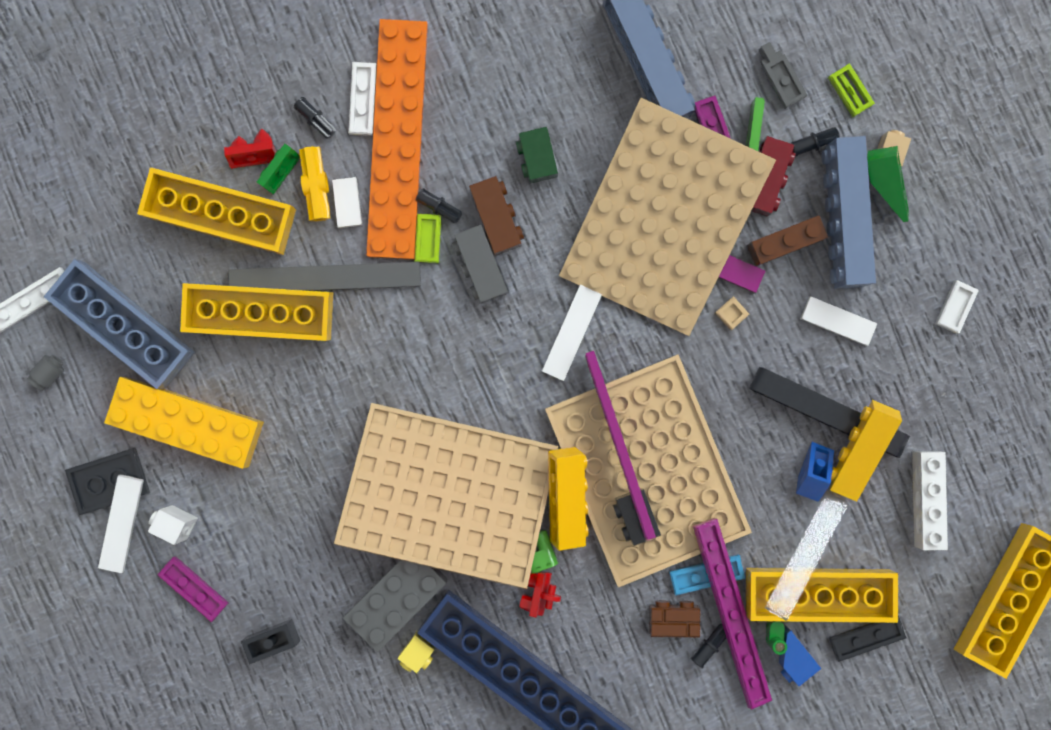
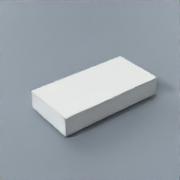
[332,177,362,228]
[935,280,979,334]

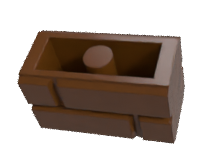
[649,600,700,638]

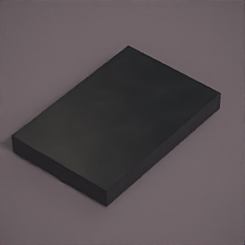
[65,448,150,516]

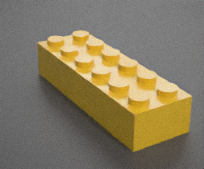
[137,167,296,255]
[180,283,333,341]
[104,377,264,469]
[953,523,1051,679]
[746,568,898,623]

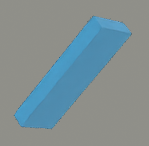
[669,554,745,596]

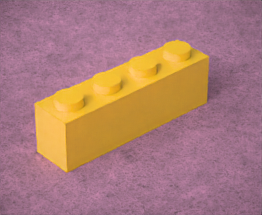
[830,400,902,502]
[548,447,588,551]

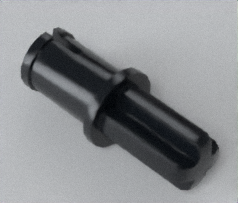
[293,97,336,138]
[790,127,840,157]
[416,188,462,223]
[690,624,726,669]

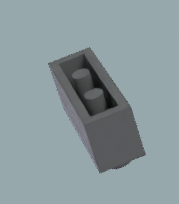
[452,225,508,304]

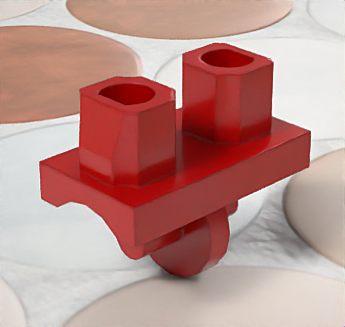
[519,571,561,618]

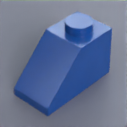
[796,442,834,502]
[779,626,821,687]

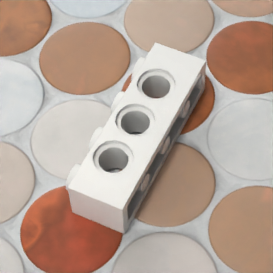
[912,451,948,550]

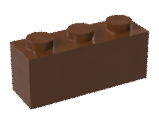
[469,176,524,256]
[747,215,828,267]

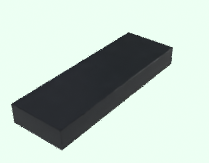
[829,615,907,662]

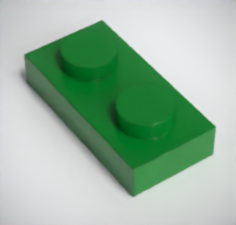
[257,143,300,195]

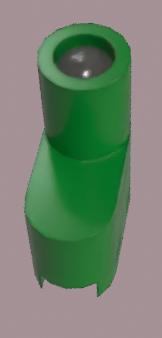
[766,621,787,655]

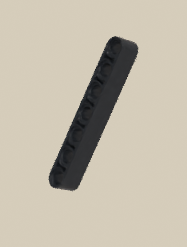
[749,367,910,458]

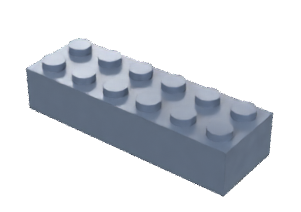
[603,0,695,119]
[822,136,876,289]
[44,259,195,389]

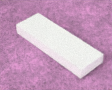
[348,62,377,136]
[800,297,877,346]

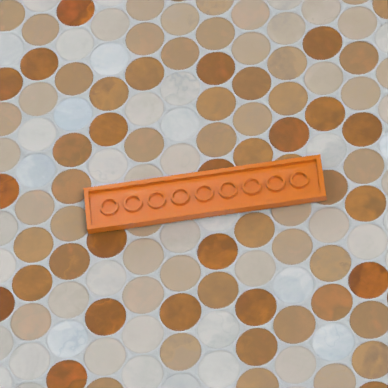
[366,19,428,260]

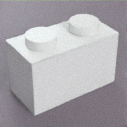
[148,505,198,545]

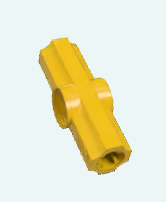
[299,146,331,222]

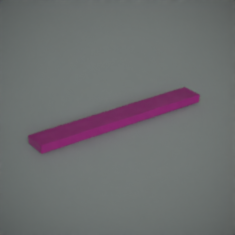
[585,351,656,542]
[693,518,772,710]

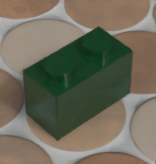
[515,127,558,184]

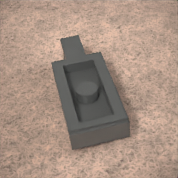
[759,42,807,109]

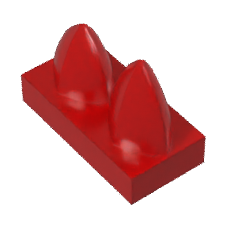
[224,129,277,169]

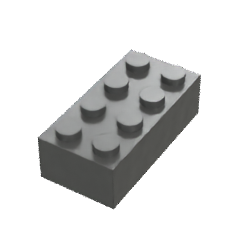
[343,560,448,653]

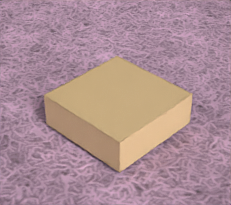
[715,296,749,330]

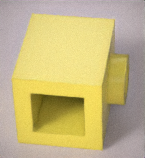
[397,631,435,673]

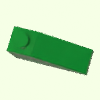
[867,146,909,222]

